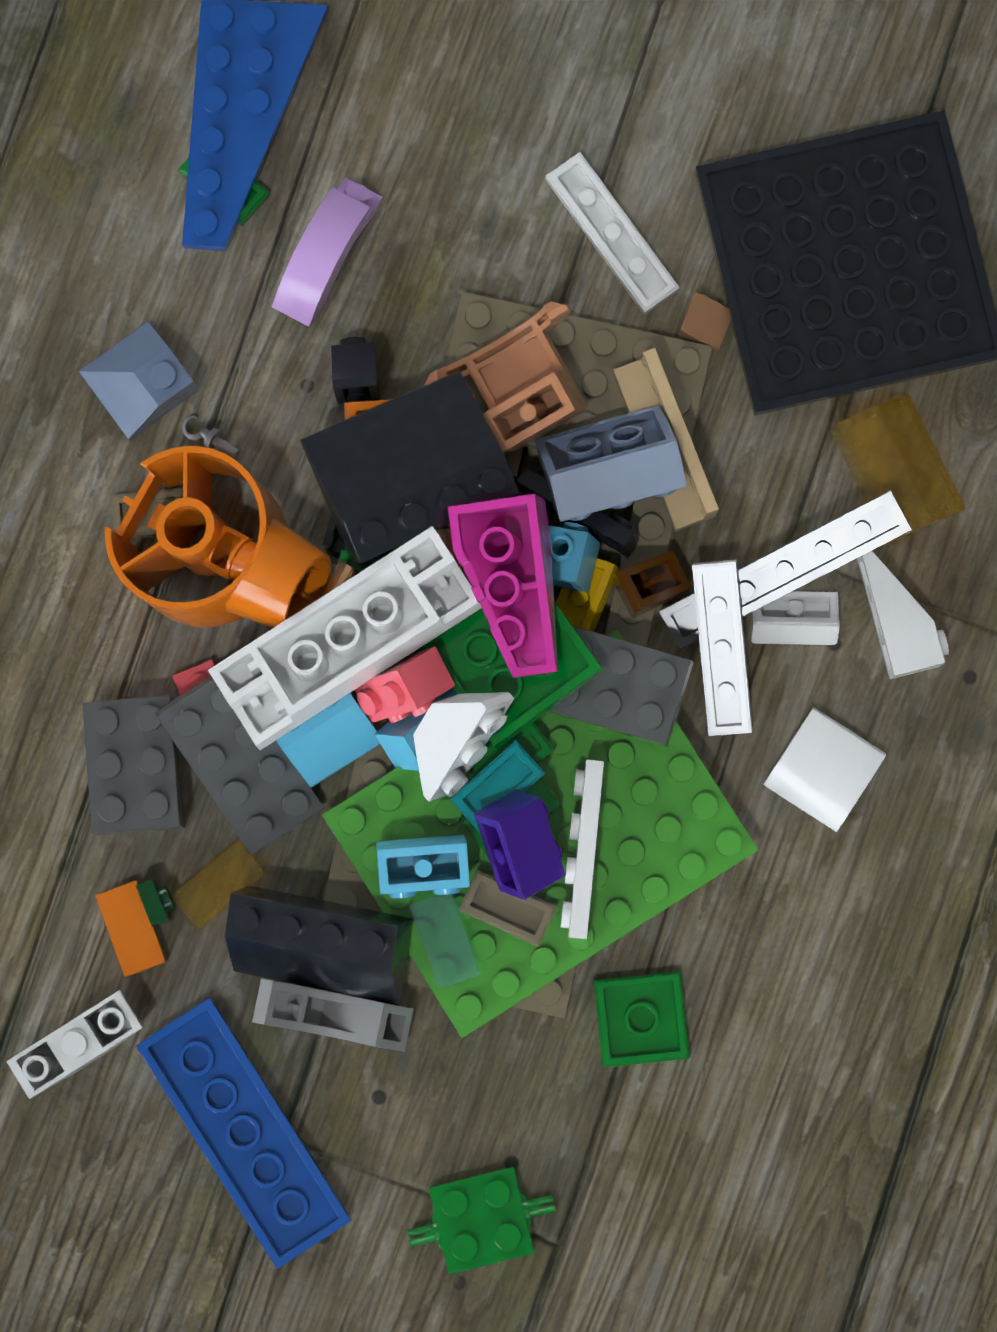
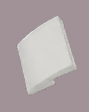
[763,707,886,832]

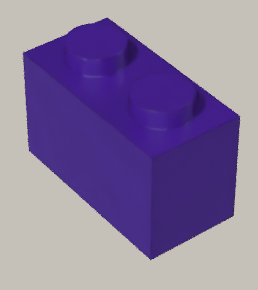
[474,790,566,900]

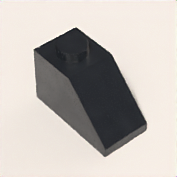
[331,337,380,404]

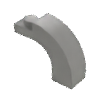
[252,978,414,1052]

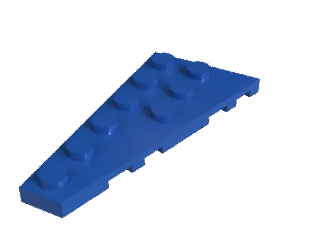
[182,0,329,251]

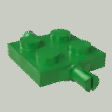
[407,1167,556,1275]

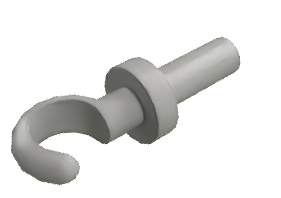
[182,415,240,459]

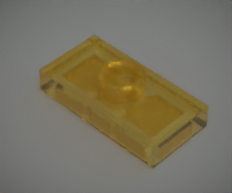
[171,841,267,930]

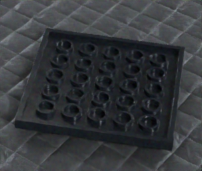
[695,110,997,416]

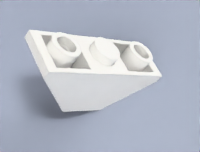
[413,692,514,802]
[6,990,143,1099]

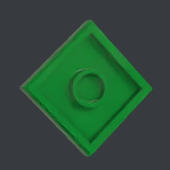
[593,971,690,1068]

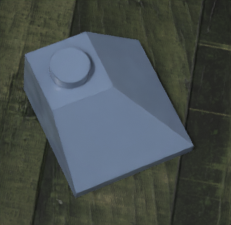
[79,322,199,441]

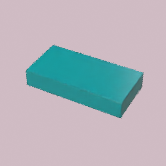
[450,740,545,833]

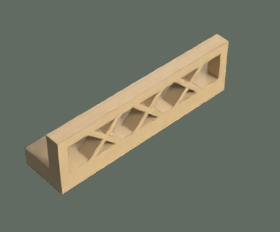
[613,348,719,532]

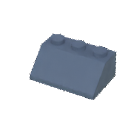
[534,405,687,522]

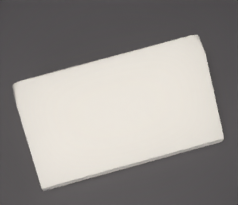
[751,591,840,645]

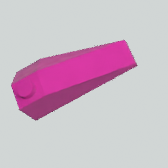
[448,494,558,678]

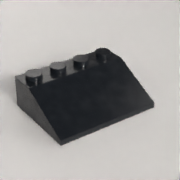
[300,371,520,563]

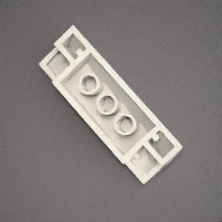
[208,526,482,750]

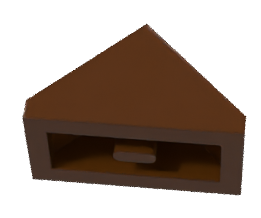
[613,550,692,619]

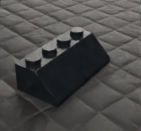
[225,886,413,1006]

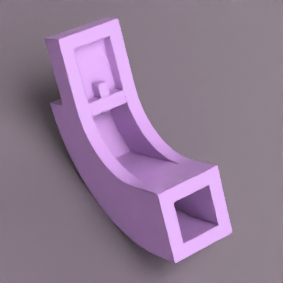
[272,178,383,327]

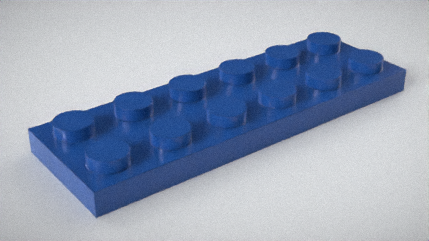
[136,998,352,1269]

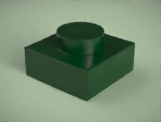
[136,879,175,927]

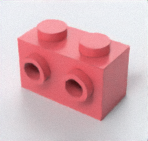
[354,646,455,724]

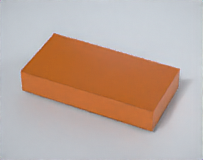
[95,880,167,977]

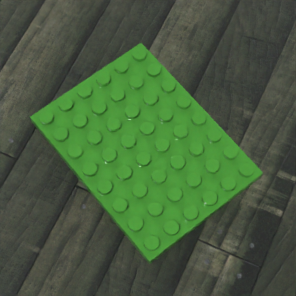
[322,629,758,1038]

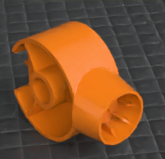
[105,446,332,628]

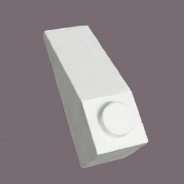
[857,550,949,679]

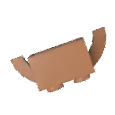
[424,301,589,453]

